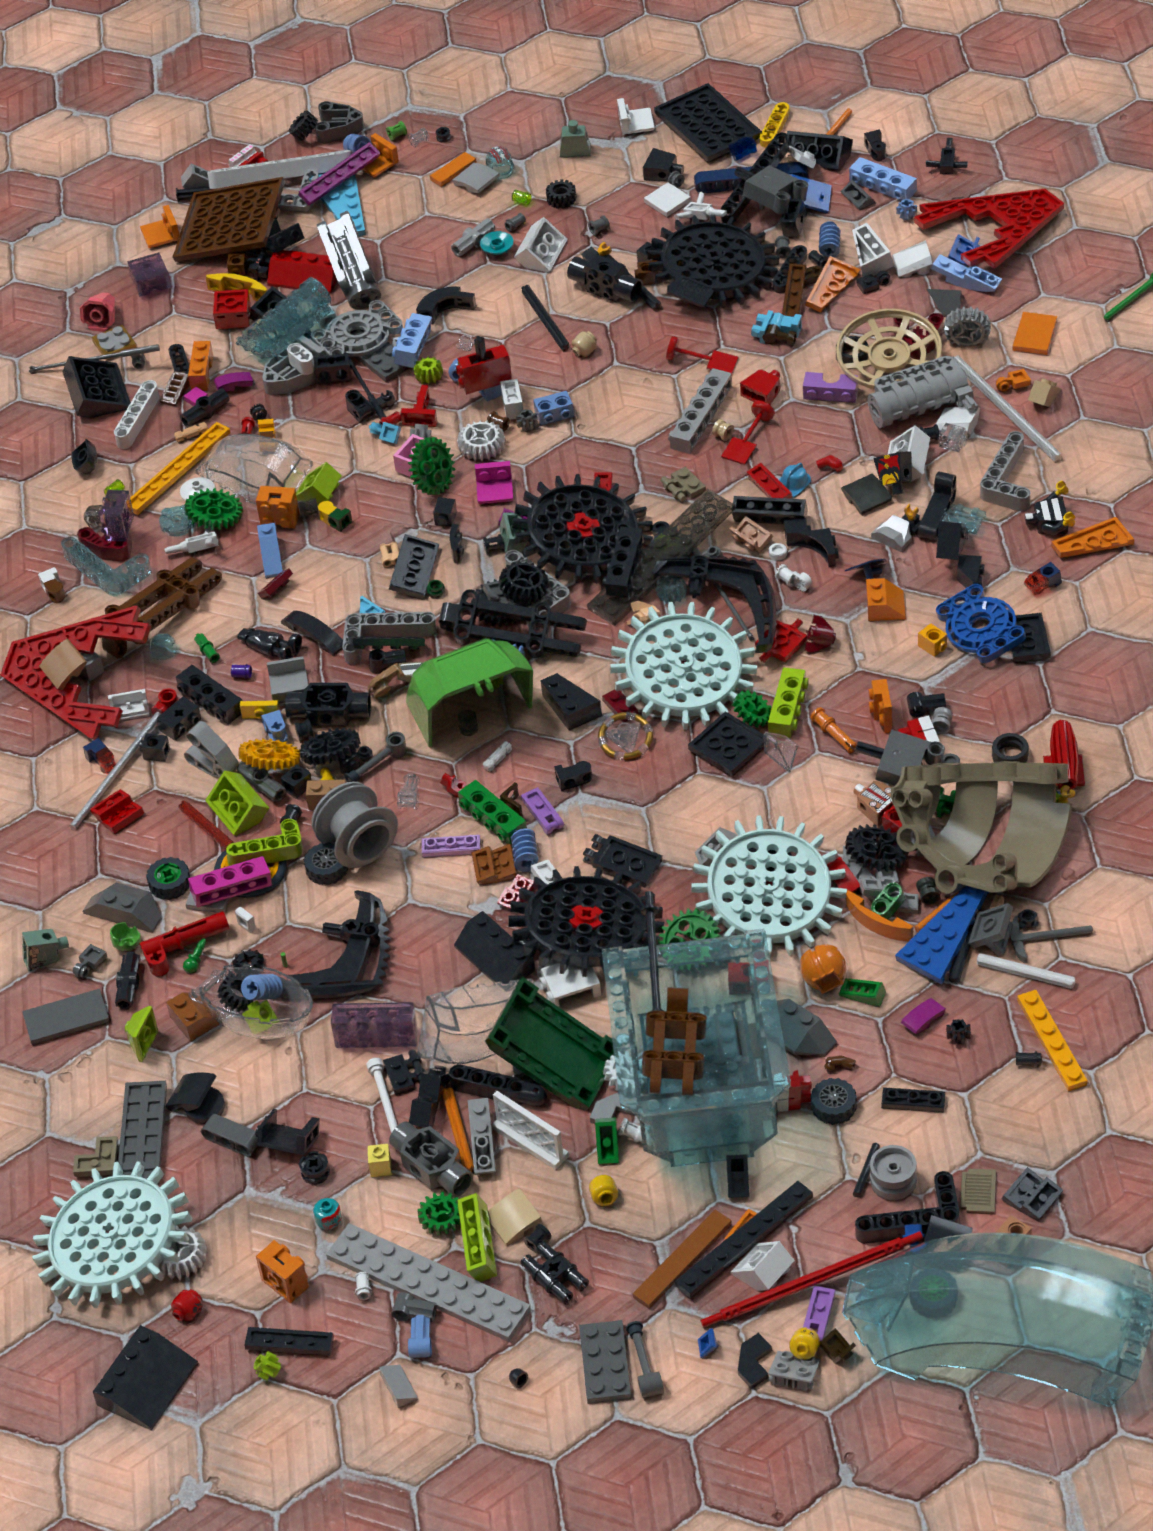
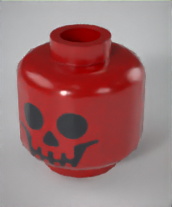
[171,1289,203,1322]

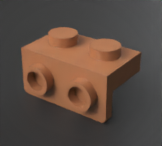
[729,516,774,553]

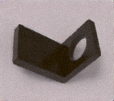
[500,782,523,818]

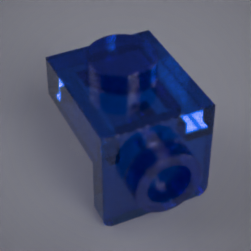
[728,137,757,161]

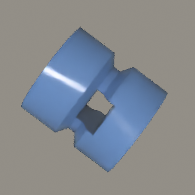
[343,134,372,154]

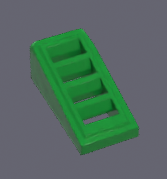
[839,978,886,1007]

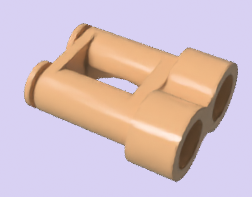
[379,542,399,567]

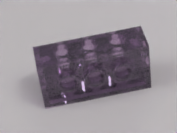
[331,1002,418,1049]

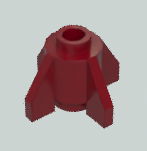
[804,614,836,652]

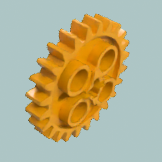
[238,738,300,771]

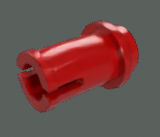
[379,411,401,428]
[240,417,255,439]

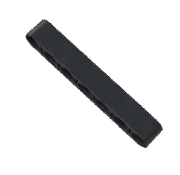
[721,132,789,224]

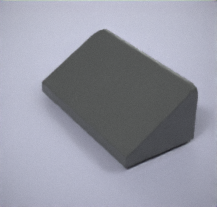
[840,180,875,210]

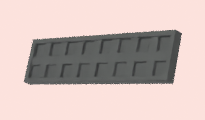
[118,1080,167,1222]

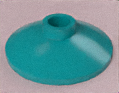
[480,231,514,255]

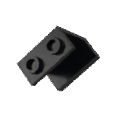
[255,1109,320,1155]

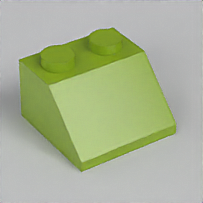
[296,462,342,506]

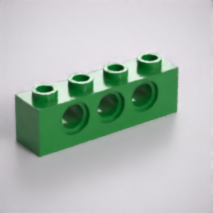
[458,780,527,845]

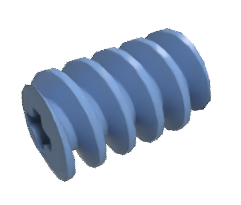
[819,221,841,257]
[511,829,538,872]
[241,974,283,1000]

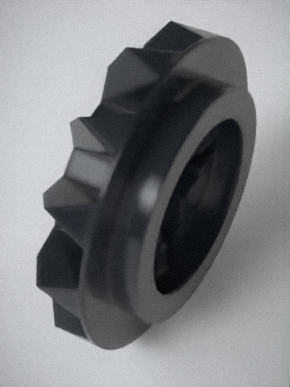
[232,948,264,976]

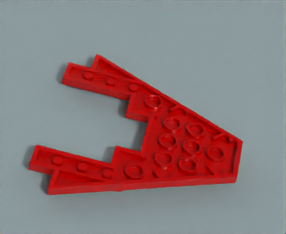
[914,188,1064,268]
[0,606,152,741]

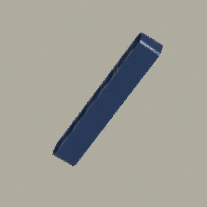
[694,162,809,193]

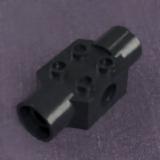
[567,254,643,302]
[285,683,371,726]

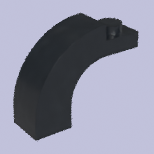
[416,286,476,324]

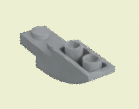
[467,1098,496,1175]

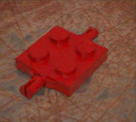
[755,618,807,663]

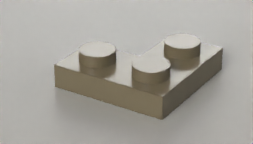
[73,1136,118,1177]

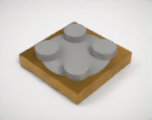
[92,325,137,360]

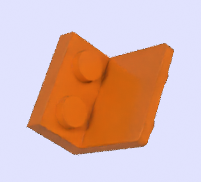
[362,133,399,177]
[140,205,180,248]

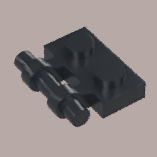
[383,1050,426,1095]

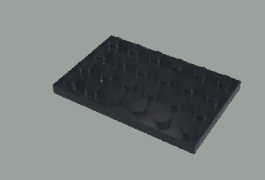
[654,83,762,162]

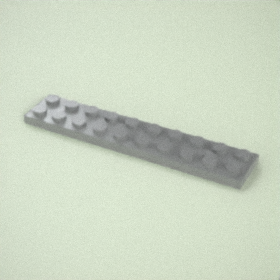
[326,1223,531,1342]

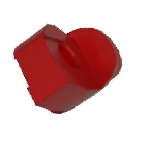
[440,773,467,798]

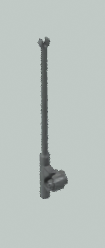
[29,344,160,373]
[690,542,754,641]

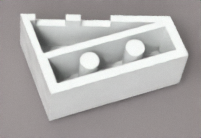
[852,223,894,277]

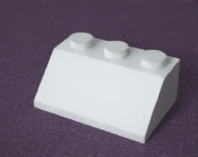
[514,217,567,272]
[887,426,930,483]

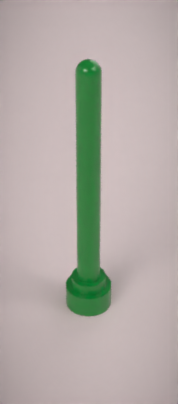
[1104,273,1153,320]

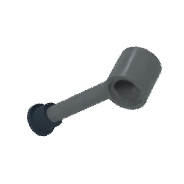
[344,732,407,782]
[626,1321,664,1398]

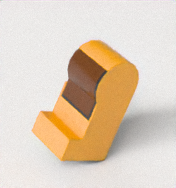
[258,419,276,451]

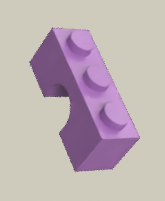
[803,372,858,403]

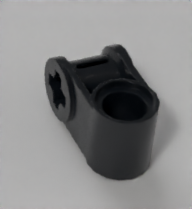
[345,390,375,422]

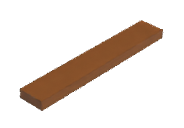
[632,1210,732,1309]

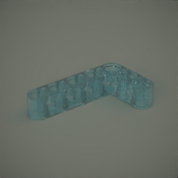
[61,537,152,596]

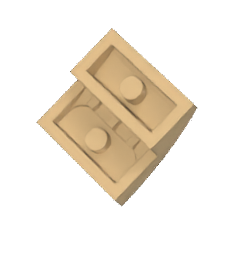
[488,1188,542,1246]

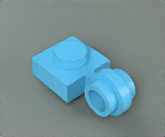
[369,422,401,444]

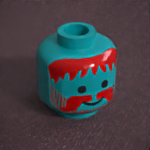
[313,1198,342,1230]

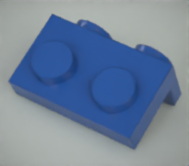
[947,234,980,266]

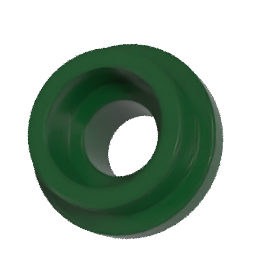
[427,580,445,596]

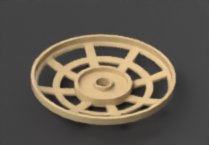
[836,309,942,389]

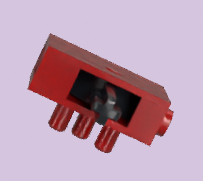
[456,336,512,395]

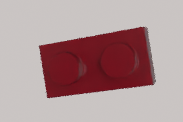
[257,568,293,599]
[602,689,639,723]

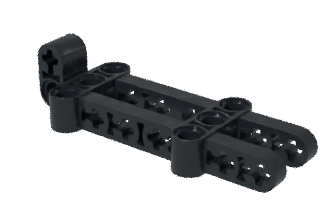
[438,589,587,658]

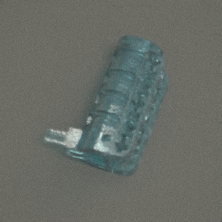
[236,277,331,359]

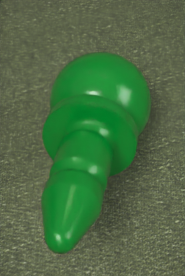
[183,939,206,974]

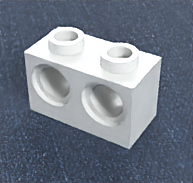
[500,379,523,420]

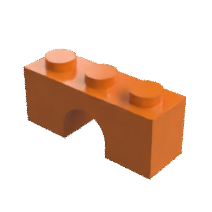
[188,341,213,391]

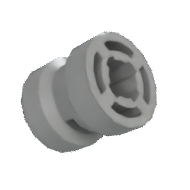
[932,707,953,734]

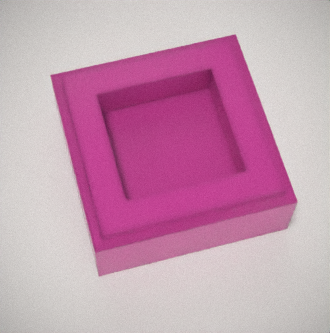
[184,387,208,406]

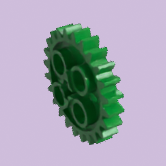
[408,437,456,495]
[184,488,243,530]
[659,908,723,973]

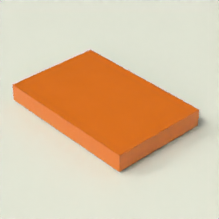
[1013,312,1057,355]

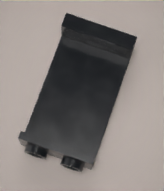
[259,218,305,253]

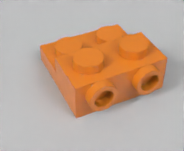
[868,679,892,733]

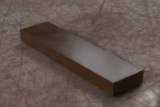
[782,264,807,317]

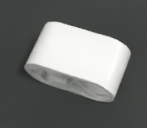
[287,343,315,375]

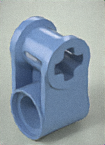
[261,710,288,742]

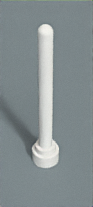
[366,1058,398,1133]

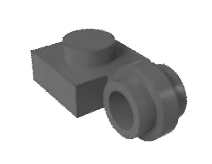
[73,944,107,979]

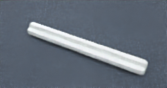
[977,953,1075,989]

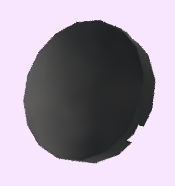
[184,1087,225,1124]

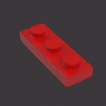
[747,462,793,499]

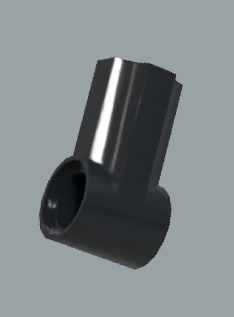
[369,649,406,674]
[906,692,946,717]

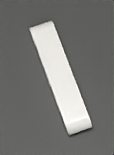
[114,380,159,449]

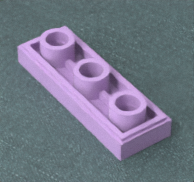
[422,835,481,858]

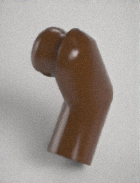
[824,1055,856,1071]

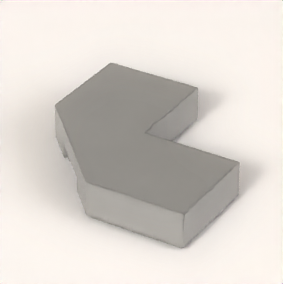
[859,868,899,896]
[590,1090,643,1123]

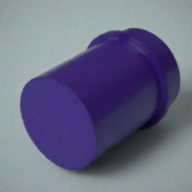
[231,664,252,679]

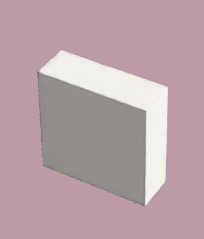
[235,907,256,932]

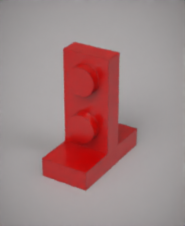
[400,385,438,427]

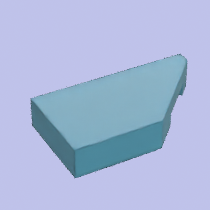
[360,596,386,613]

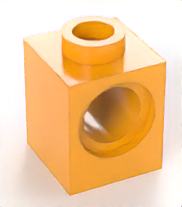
[918,623,947,657]

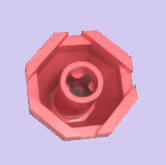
[80,292,115,332]

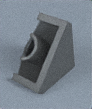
[927,289,962,317]

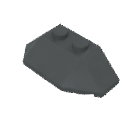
[83,882,162,933]
[761,999,837,1057]

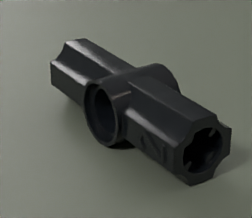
[180,388,230,428]
[115,952,141,1010]

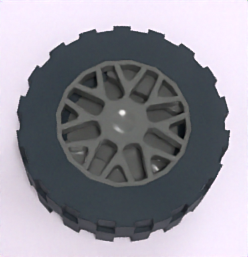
[304,842,348,885]
[811,1078,857,1125]

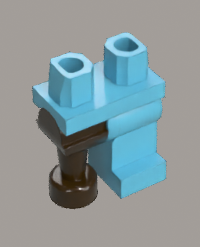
[751,310,802,345]

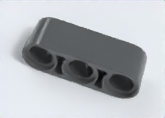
[201,1114,258,1157]

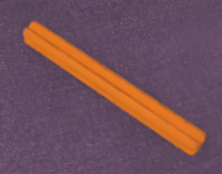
[442,1088,474,1172]

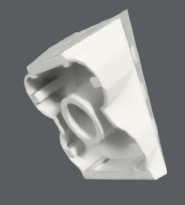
[892,240,932,278]
[936,406,980,439]

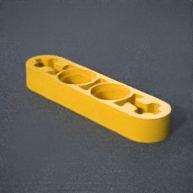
[760,102,790,148]

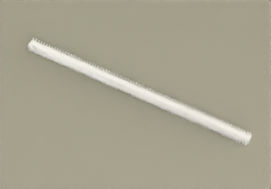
[953,355,1062,462]

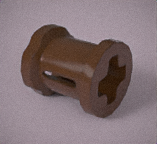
[487,411,510,432]

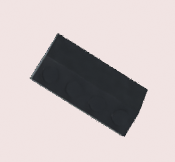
[454,911,535,993]

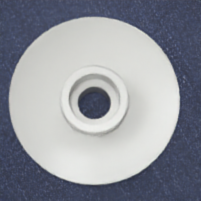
[180,477,215,501]

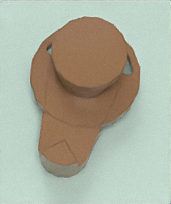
[367,663,404,698]

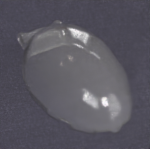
[189,964,313,1041]

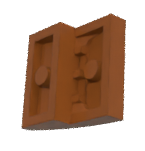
[471,844,518,884]

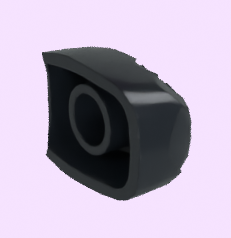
[71,439,97,474]

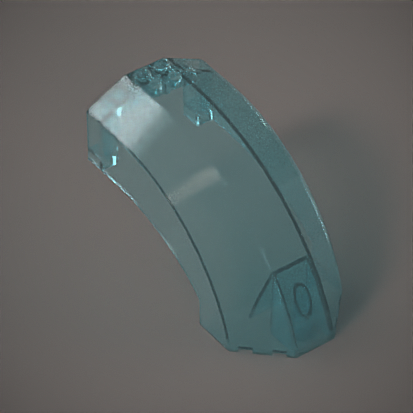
[842,1232,1153,1407]

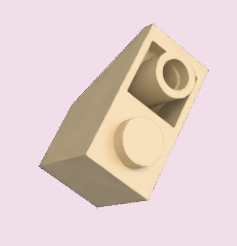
[1028,378,1062,407]

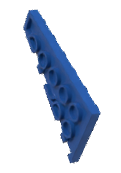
[895,886,989,984]

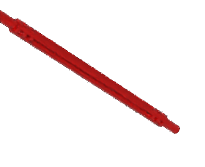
[700,1231,923,1328]

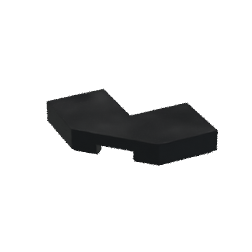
[738,1332,772,1389]

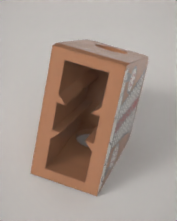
[853,781,894,826]

